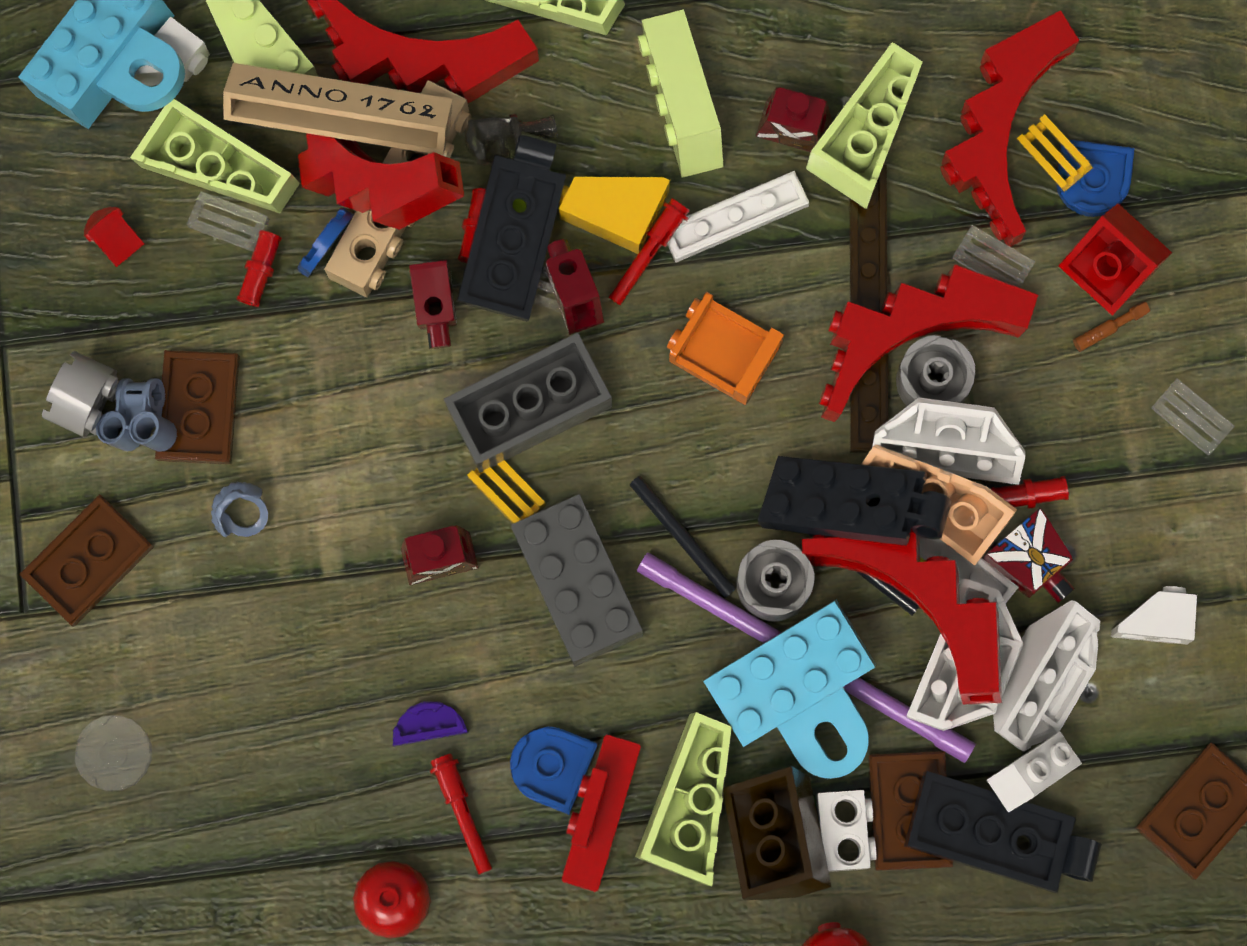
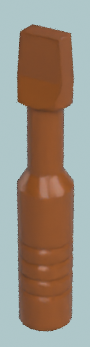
[1073,301,1150,352]

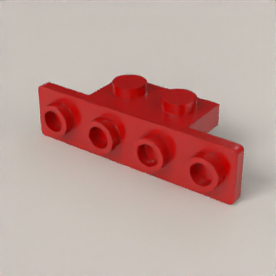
[562,735,641,892]

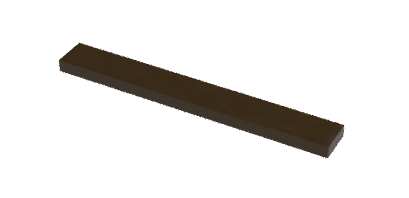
[849,165,888,453]

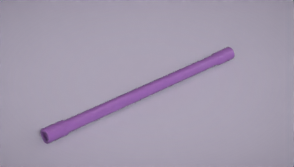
[637,552,976,763]

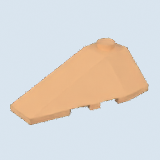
[861,445,1017,566]

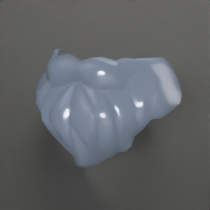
[211,482,268,537]

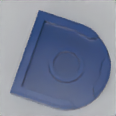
[1056,139,1135,217]
[297,207,354,278]
[510,727,598,815]

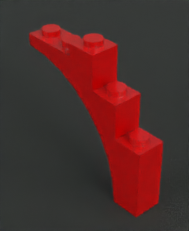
[306,0,539,104]
[940,10,1079,248]
[298,133,464,230]
[819,265,1038,422]
[802,529,1002,705]

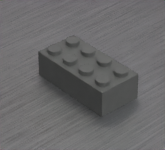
[444,333,612,473]
[511,494,643,667]

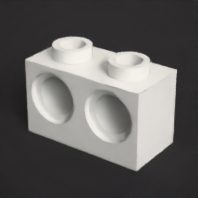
[987,732,1082,812]
[815,790,876,872]

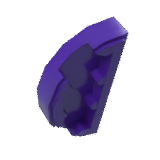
[393,702,468,747]

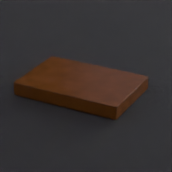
[155,350,240,464]
[19,494,154,627]
[1135,742,1247,880]
[868,751,953,871]

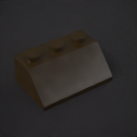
[723,766,832,900]

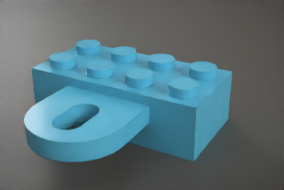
[18,0,185,129]
[703,600,876,779]

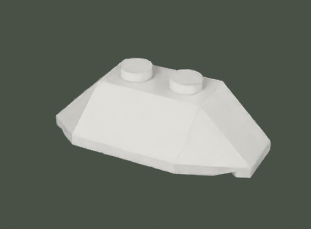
[872,397,1026,485]
[907,578,1023,731]
[993,600,1100,751]

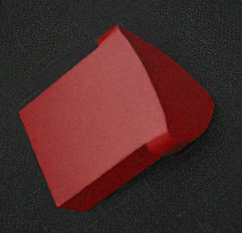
[84,207,144,267]

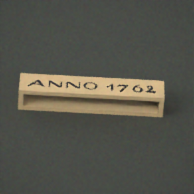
[223,63,453,155]

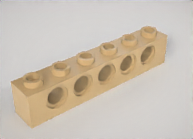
[324,81,471,298]

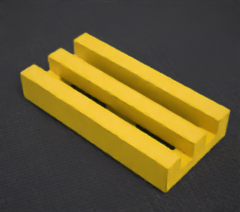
[1017,114,1093,192]
[467,460,546,524]

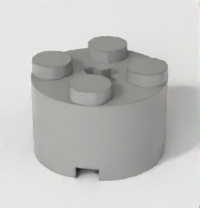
[896,335,975,406]
[42,351,119,437]
[737,540,814,621]

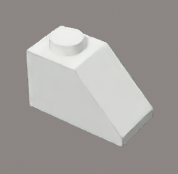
[134,17,210,86]
[1111,586,1197,645]

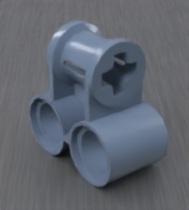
[96,378,177,452]

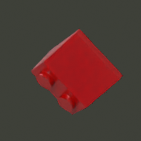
[1058,203,1172,316]

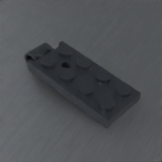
[456,131,566,322]
[758,456,951,546]
[904,771,1102,893]

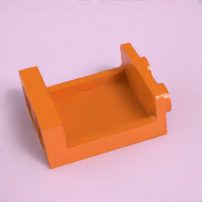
[667,292,784,405]

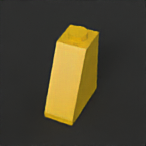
[558,177,670,254]

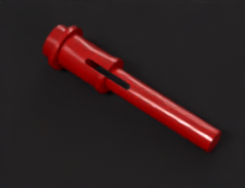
[608,198,690,305]
[430,753,492,875]

